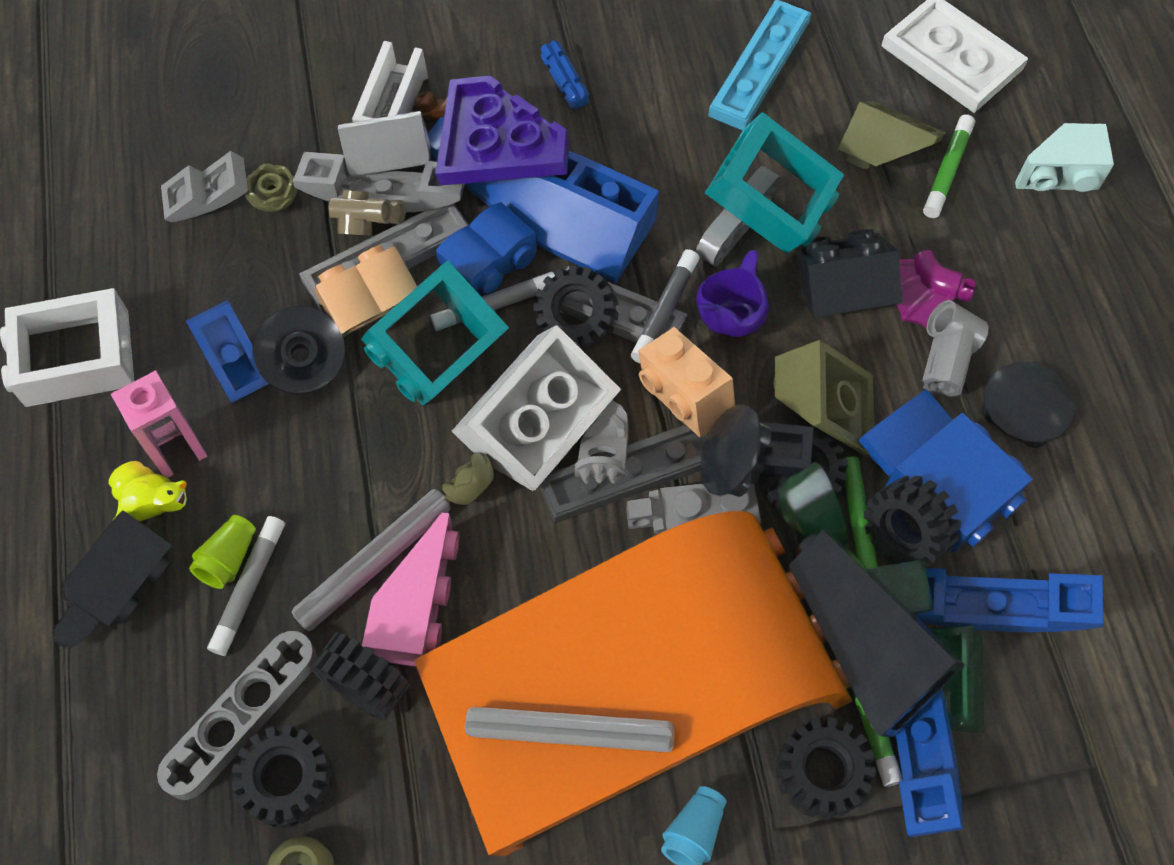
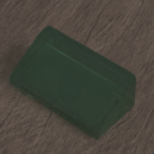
[929,626,984,733]

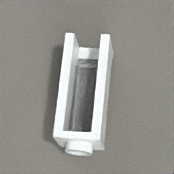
[352,41,428,122]

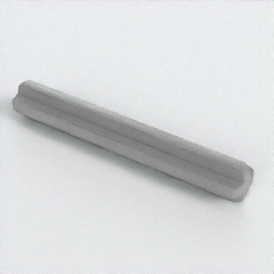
[292,489,451,631]
[465,707,675,752]

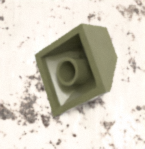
[838,101,947,170]
[773,340,875,458]

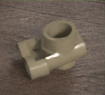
[329,190,406,235]

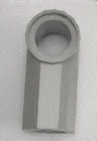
[922,300,989,397]

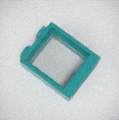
[705,112,844,254]
[361,260,509,406]

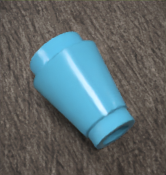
[661,786,727,865]

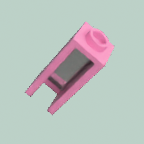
[111,370,208,478]

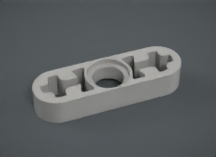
[696,166,782,266]

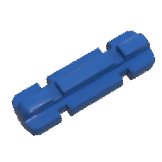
[541,40,589,110]

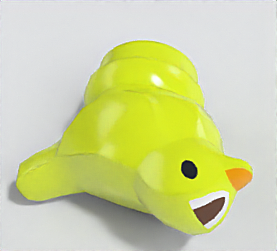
[109,461,187,521]

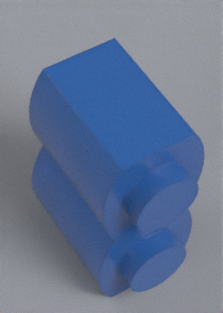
[436,202,537,296]

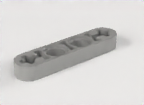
[157,631,317,800]

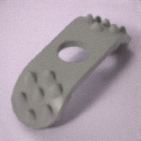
[575,400,628,484]

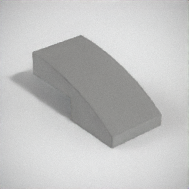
[161,151,248,223]

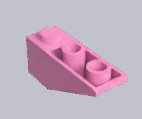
[362,513,460,667]

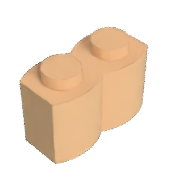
[314,245,417,337]

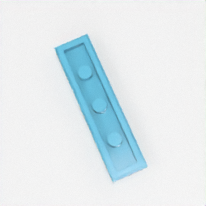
[708,0,811,130]

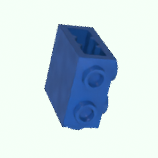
[886,412,1033,554]

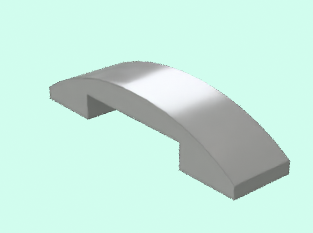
[293,152,465,212]

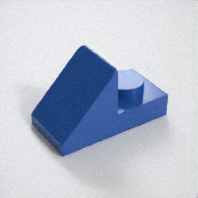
[186,300,269,403]

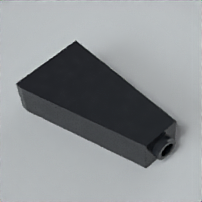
[788,530,966,738]

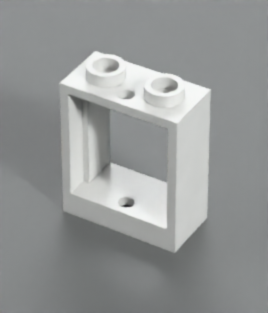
[0,288,134,407]

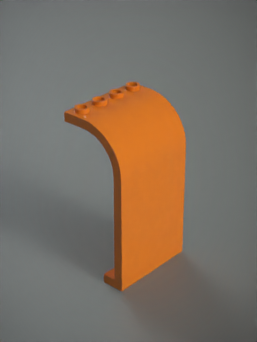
[414,511,853,856]

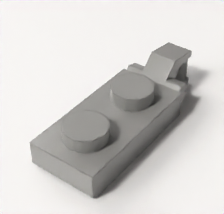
[626,484,761,534]

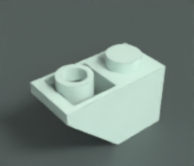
[1015,123,1114,192]

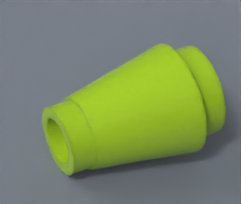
[189,515,256,589]

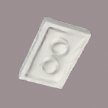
[881,0,1028,113]

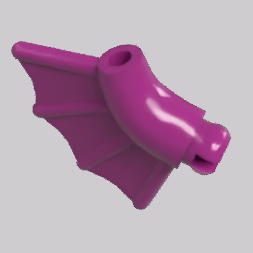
[895,250,977,328]

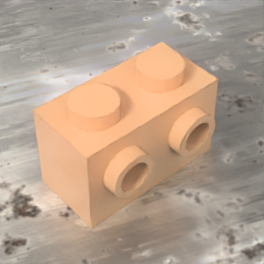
[638,327,735,438]

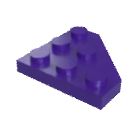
[435,75,570,186]

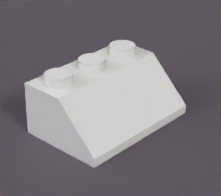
[452,325,621,491]

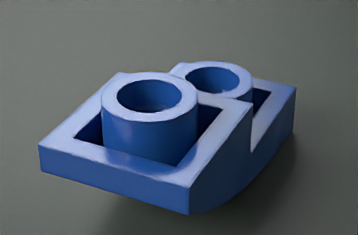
[858,389,953,476]

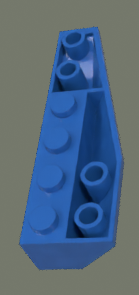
[428,117,659,283]

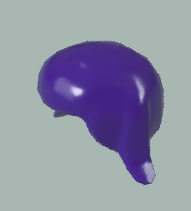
[696,250,769,337]

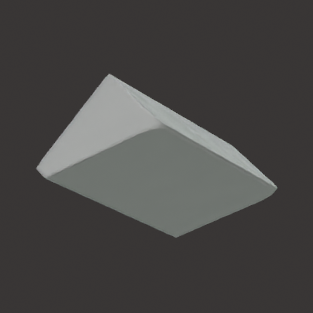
[338,111,431,177]

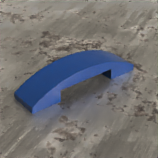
[894,567,1103,632]
[896,689,964,837]

